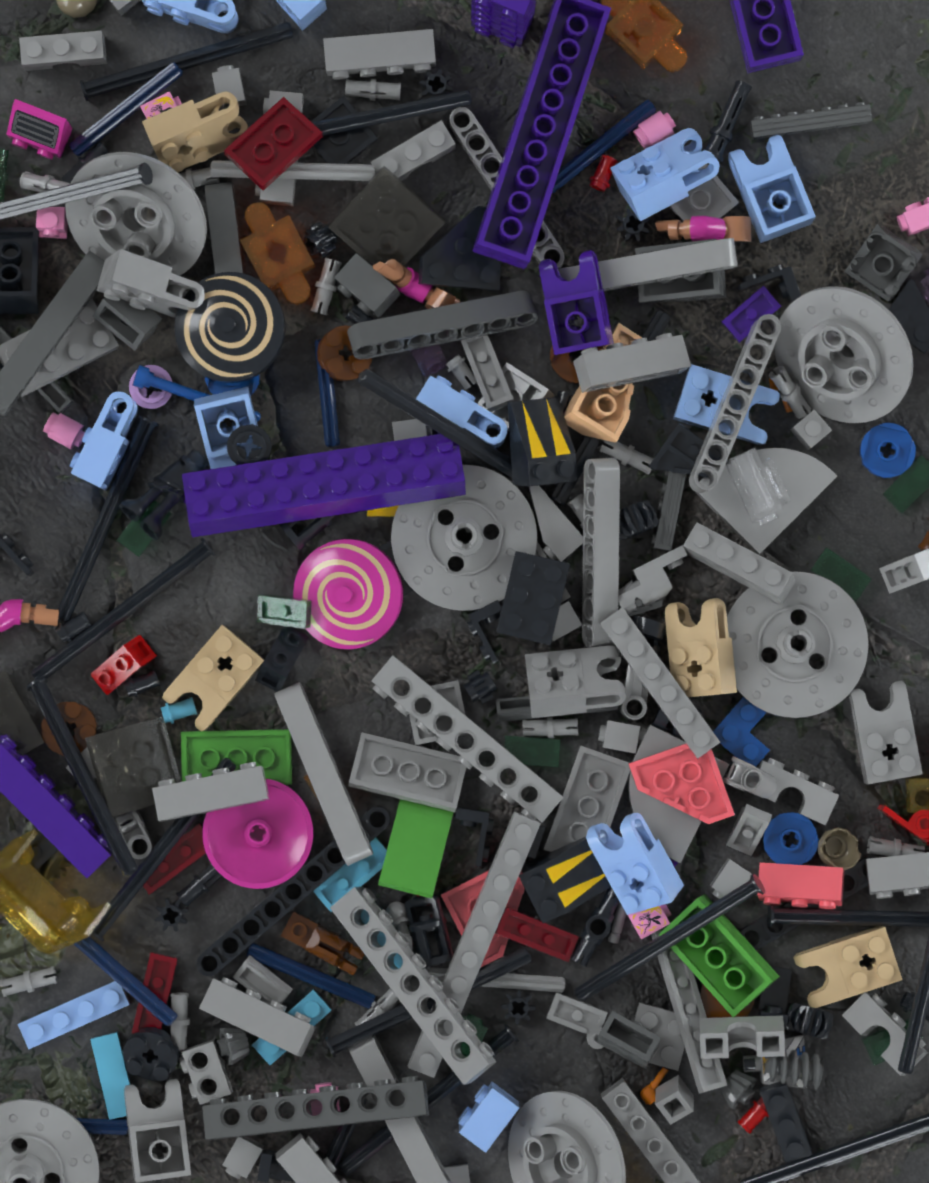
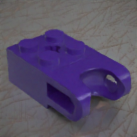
[539,250,614,355]

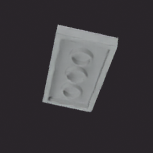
[0,299,119,397]
[348,732,466,812]
[544,745,630,852]

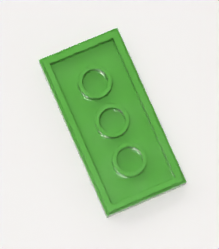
[181,729,292,785]
[378,799,453,899]

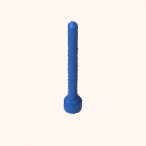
[132,365,261,422]

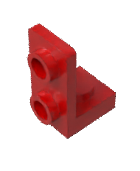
[91,635,157,695]

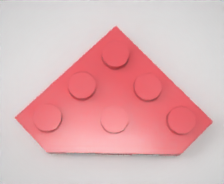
[628,743,735,824]
[441,869,525,968]

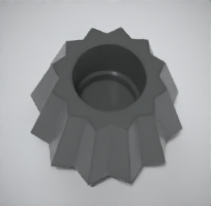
[217,1028,250,1065]
[720,1070,757,1109]

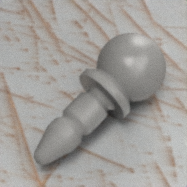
[386,901,413,950]

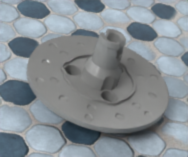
[65,152,207,276]
[774,287,913,423]
[391,465,537,611]
[727,572,868,718]
[508,1091,626,1183]
[0,1099,100,1183]

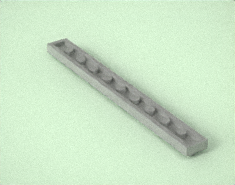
[407,812,541,1078]

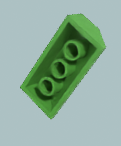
[659,894,780,1017]

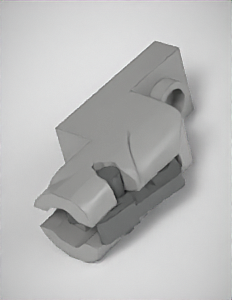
[618,545,687,616]

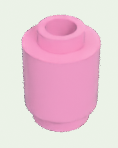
[633,111,676,149]
[43,412,85,449]

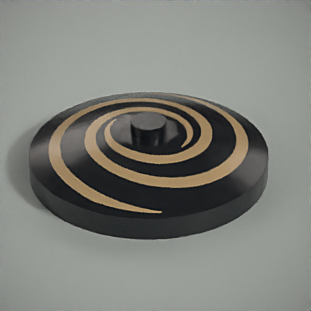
[175,272,286,383]

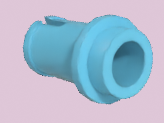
[161,697,197,724]

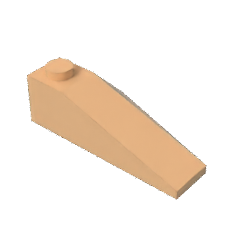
[564,323,642,443]

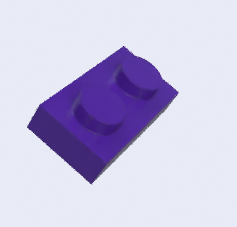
[721,286,781,343]

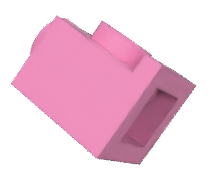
[897,197,929,237]
[36,207,68,239]

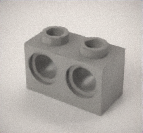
[879,548,929,594]
[179,1039,233,1105]

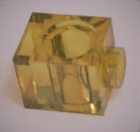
[906,778,929,813]

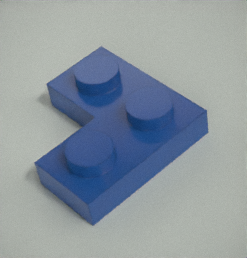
[713,697,770,767]

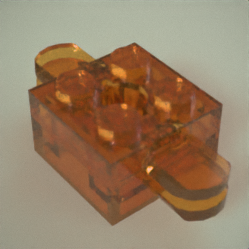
[600,0,687,73]
[240,202,316,305]

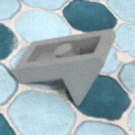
[726,804,772,856]

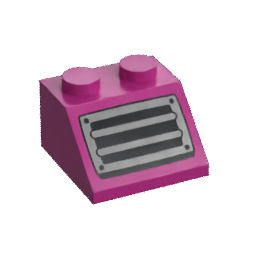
[7,99,73,160]

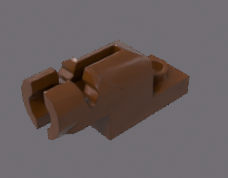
[281,911,364,975]

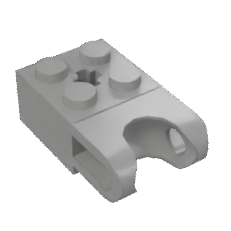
[96,249,205,318]
[525,646,626,718]
[849,680,922,784]
[124,1078,191,1183]

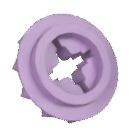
[129,365,172,409]

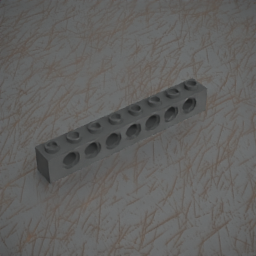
[202,1076,429,1140]

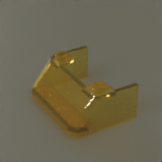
[0,829,111,954]

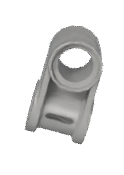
[722,756,777,798]
[113,805,155,859]

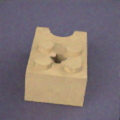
[142,92,249,173]
[665,598,737,697]
[162,625,264,732]
[793,926,902,1008]

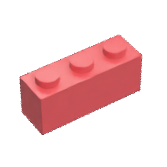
[757,863,844,909]

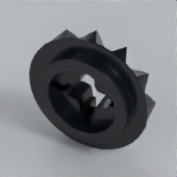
[227,424,271,465]

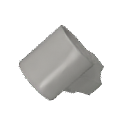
[621,665,648,721]

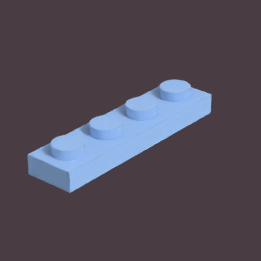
[18,981,130,1050]

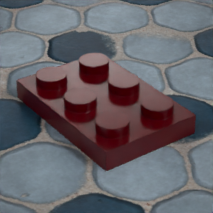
[224,97,323,191]

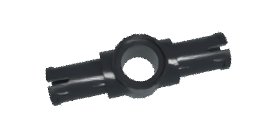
[571,887,620,967]

